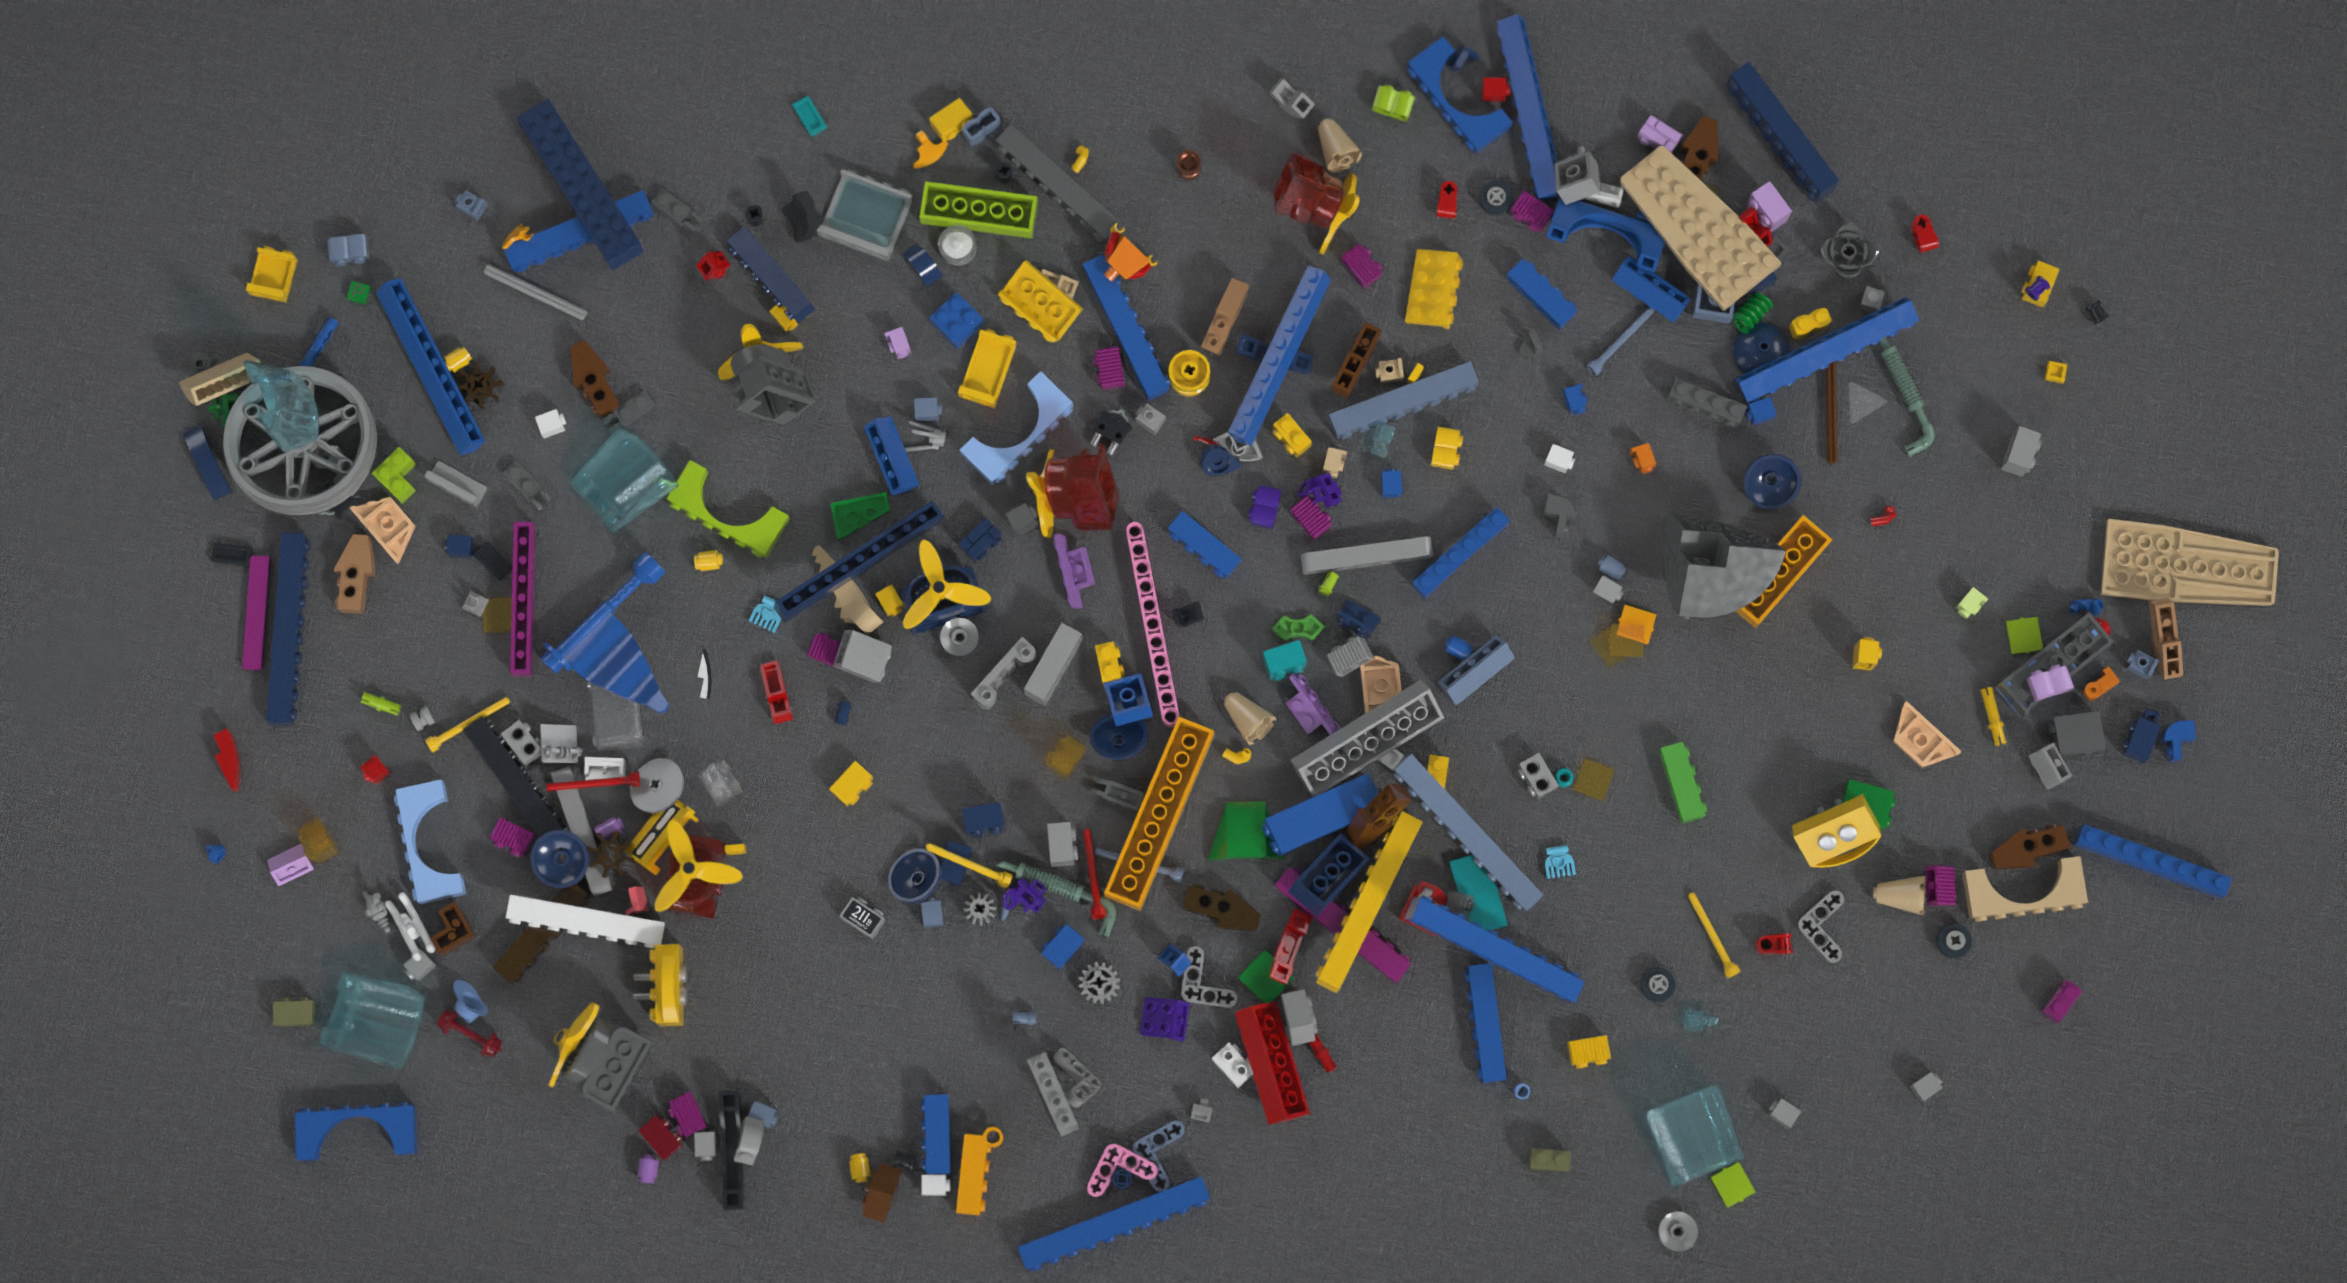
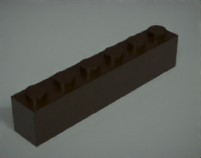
[492,884,590,985]

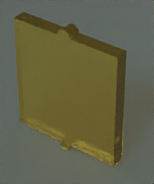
[483,596,512,634]
[1590,624,1635,669]
[1608,624,1646,657]
[1573,759,1615,801]

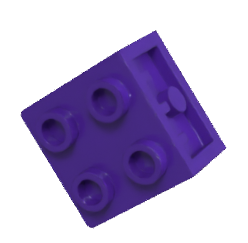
[1140,997,1190,1042]

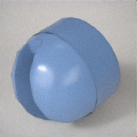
[1513,1083,1530,1099]

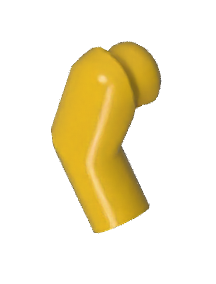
[1071,145,1089,173]
[1222,748,1252,765]

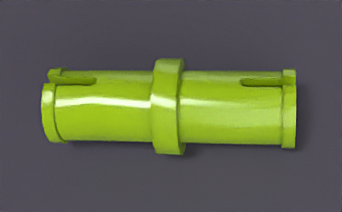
[361,692,401,716]

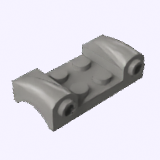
[971,637,1037,710]

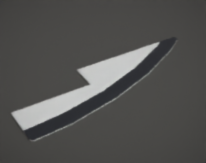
[698,649,712,699]

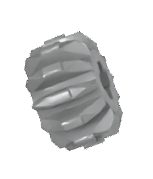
[963,893,997,926]

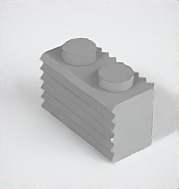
[1327,636,1374,677]
[2029,743,2072,790]

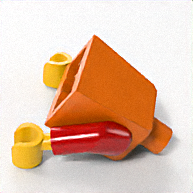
[1104,223,1157,282]

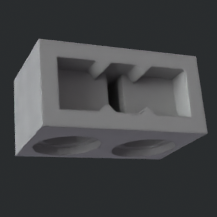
[501,720,541,767]
[1517,753,1559,800]

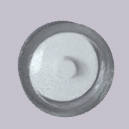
[938,225,977,266]

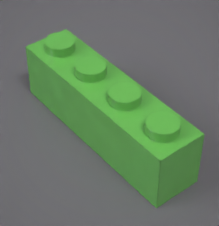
[1659,742,1707,824]

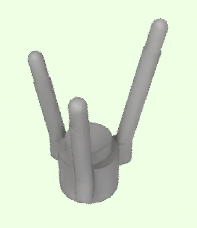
[905,420,946,452]

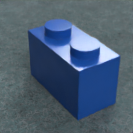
[1041,924,1085,970]

